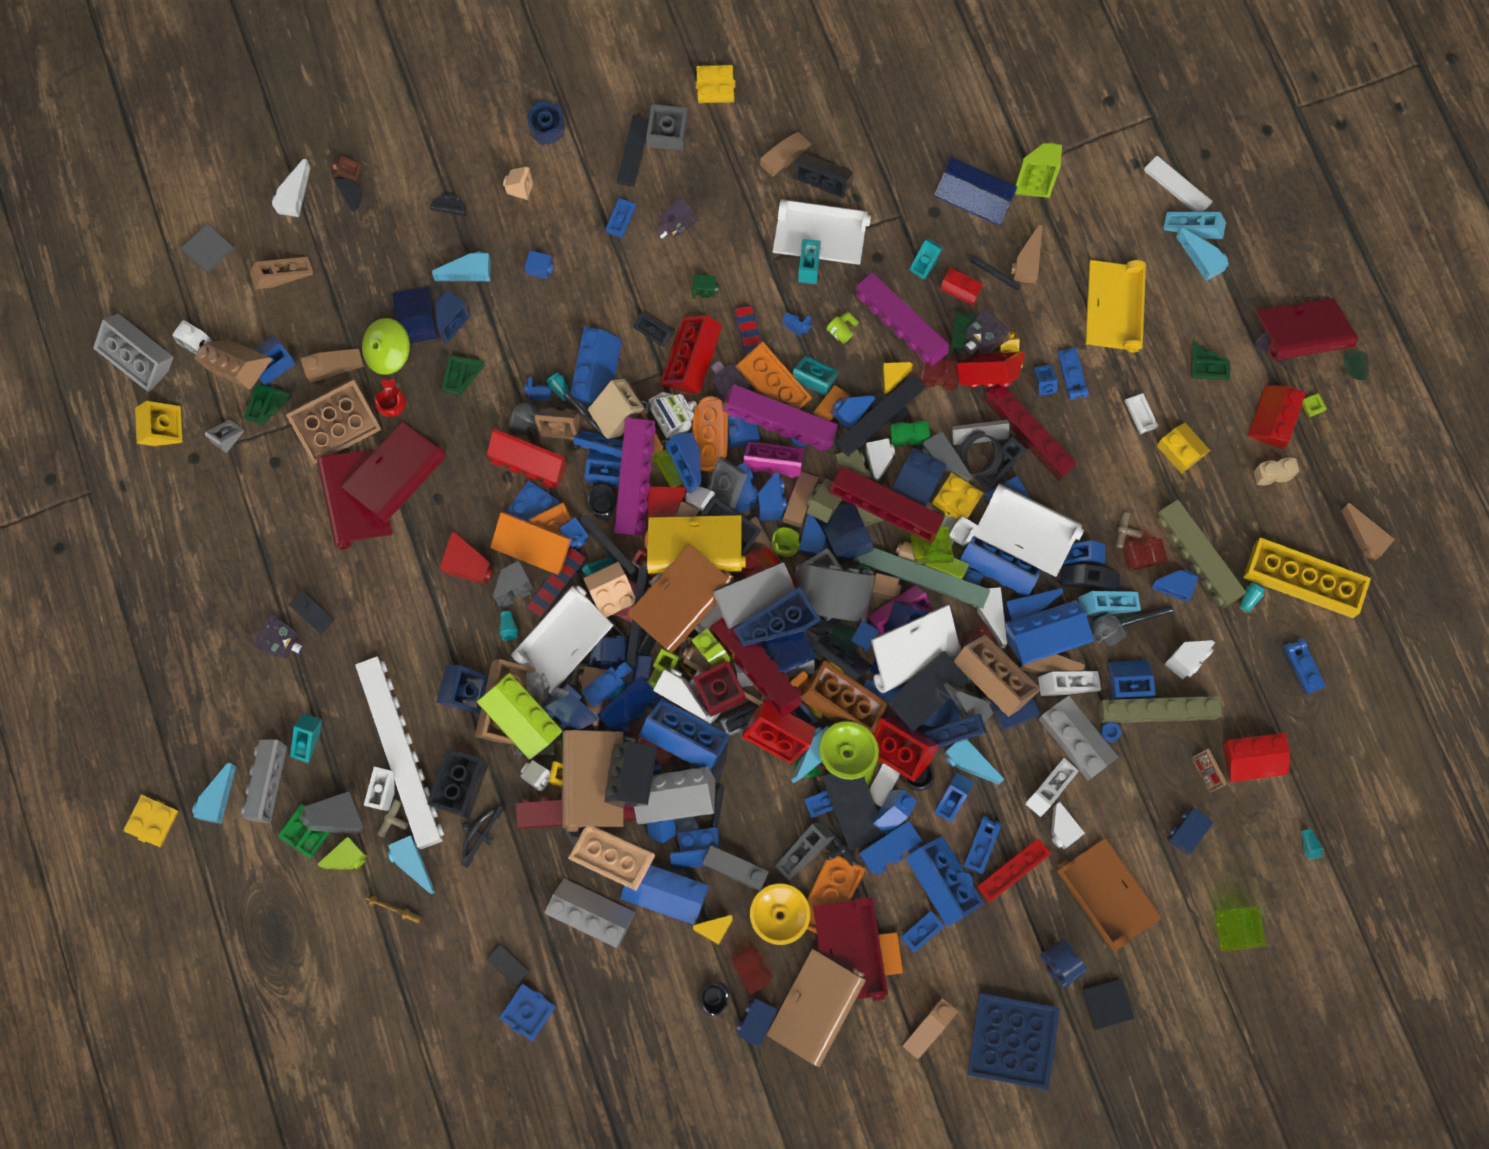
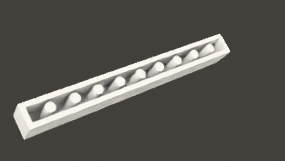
[355,656,444,850]

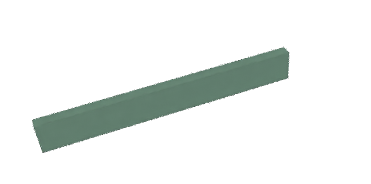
[850,548,990,609]

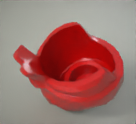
[374,379,406,417]

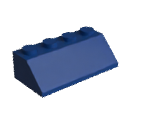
[571,327,622,407]
[960,536,1042,597]
[1006,600,1094,665]
[639,699,730,771]
[905,836,985,927]
[620,865,709,925]

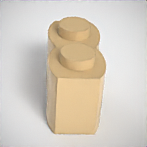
[1254,458,1299,486]

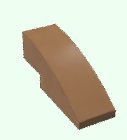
[760,132,811,177]
[783,472,819,528]
[1020,654,1085,675]

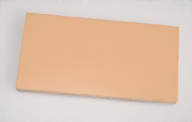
[569,826,655,891]

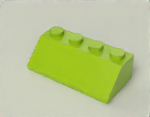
[1013,142,1062,198]
[476,673,562,760]

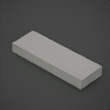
[952,420,1009,445]

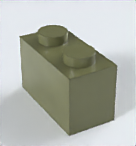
[807,478,841,523]

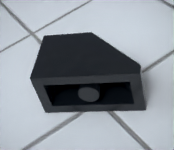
[288,591,334,634]

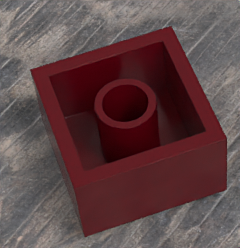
[692,661,746,717]

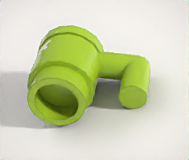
[826,312,859,344]

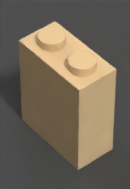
[588,379,644,439]

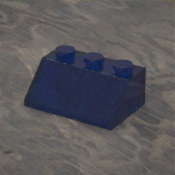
[597,676,662,734]

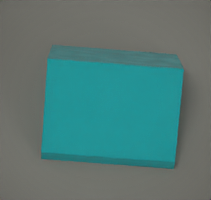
[793,355,839,396]

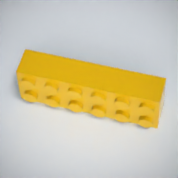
[1243,538,1371,618]

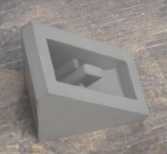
[205,419,244,453]

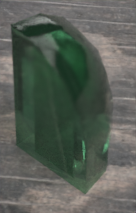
[1344,351,1369,381]
[832,625,859,653]

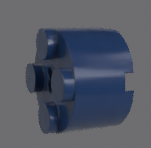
[527,101,565,145]
[588,636,629,671]
[1039,939,1087,989]

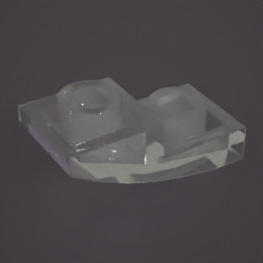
[526,672,550,710]

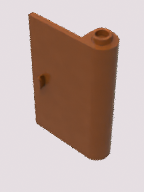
[627,544,734,654]
[1057,838,1162,952]

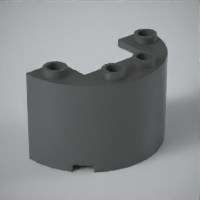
[795,561,875,622]

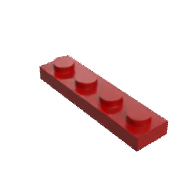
[976,838,1051,903]

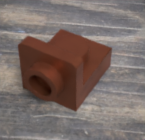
[331,155,362,182]

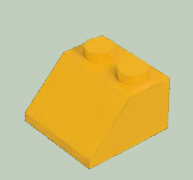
[135,401,183,446]
[1157,423,1210,474]

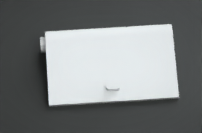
[773,199,871,265]
[973,484,1084,577]
[511,585,613,694]
[871,605,961,693]

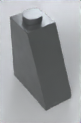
[300,792,363,834]

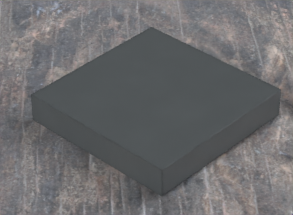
[181,224,234,274]
[707,457,748,508]

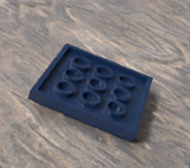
[967,993,1060,1090]

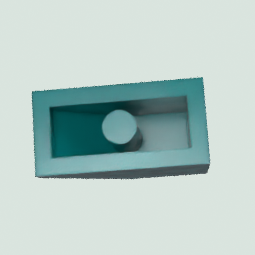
[798,239,821,284]
[290,714,322,763]

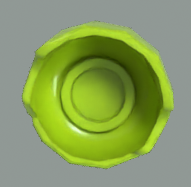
[771,527,801,557]

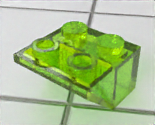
[1214,906,1266,952]

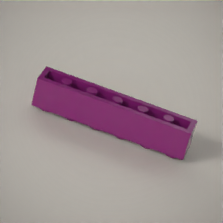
[856,273,949,366]
[722,384,838,451]
[615,418,656,535]

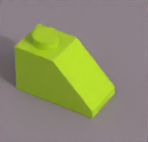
[318,837,367,870]

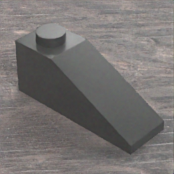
[921,432,973,484]
[944,683,994,722]
[776,822,835,880]
[702,846,768,890]

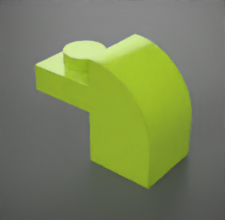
[692,629,731,668]
[648,648,682,687]

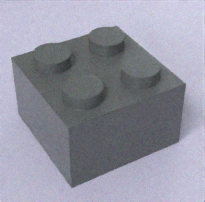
[646,104,688,151]

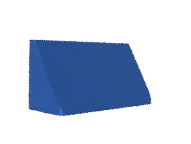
[670,848,708,870]

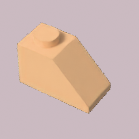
[503,167,533,200]

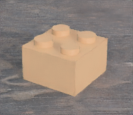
[583,562,635,617]

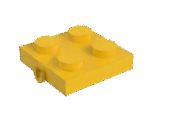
[695,65,735,103]
[932,473,983,520]
[123,795,179,847]

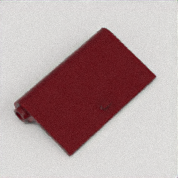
[1256,298,1358,361]
[341,422,446,524]
[317,450,392,550]
[813,897,888,1001]

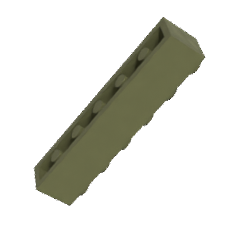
[1156,500,1247,609]
[1099,696,1222,724]

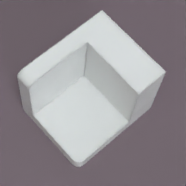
[947,516,978,546]

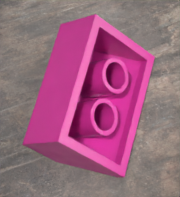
[744,441,804,477]
[868,585,934,636]

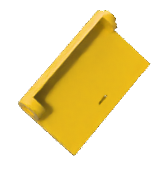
[1085,260,1146,352]
[647,515,746,574]

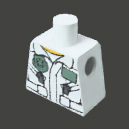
[173,320,213,355]

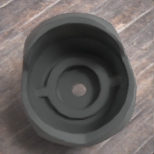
[509,403,539,435]
[1090,614,1126,646]

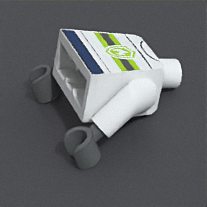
[640,392,697,452]

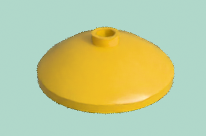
[750,884,810,945]

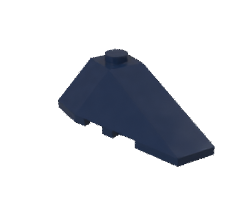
[733,587,821,646]

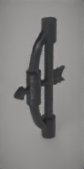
[563,391,603,435]
[461,805,504,868]

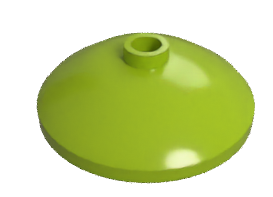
[362,318,410,375]
[819,722,879,779]

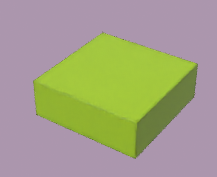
[1302,393,1327,418]

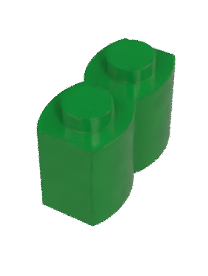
[889,421,930,447]

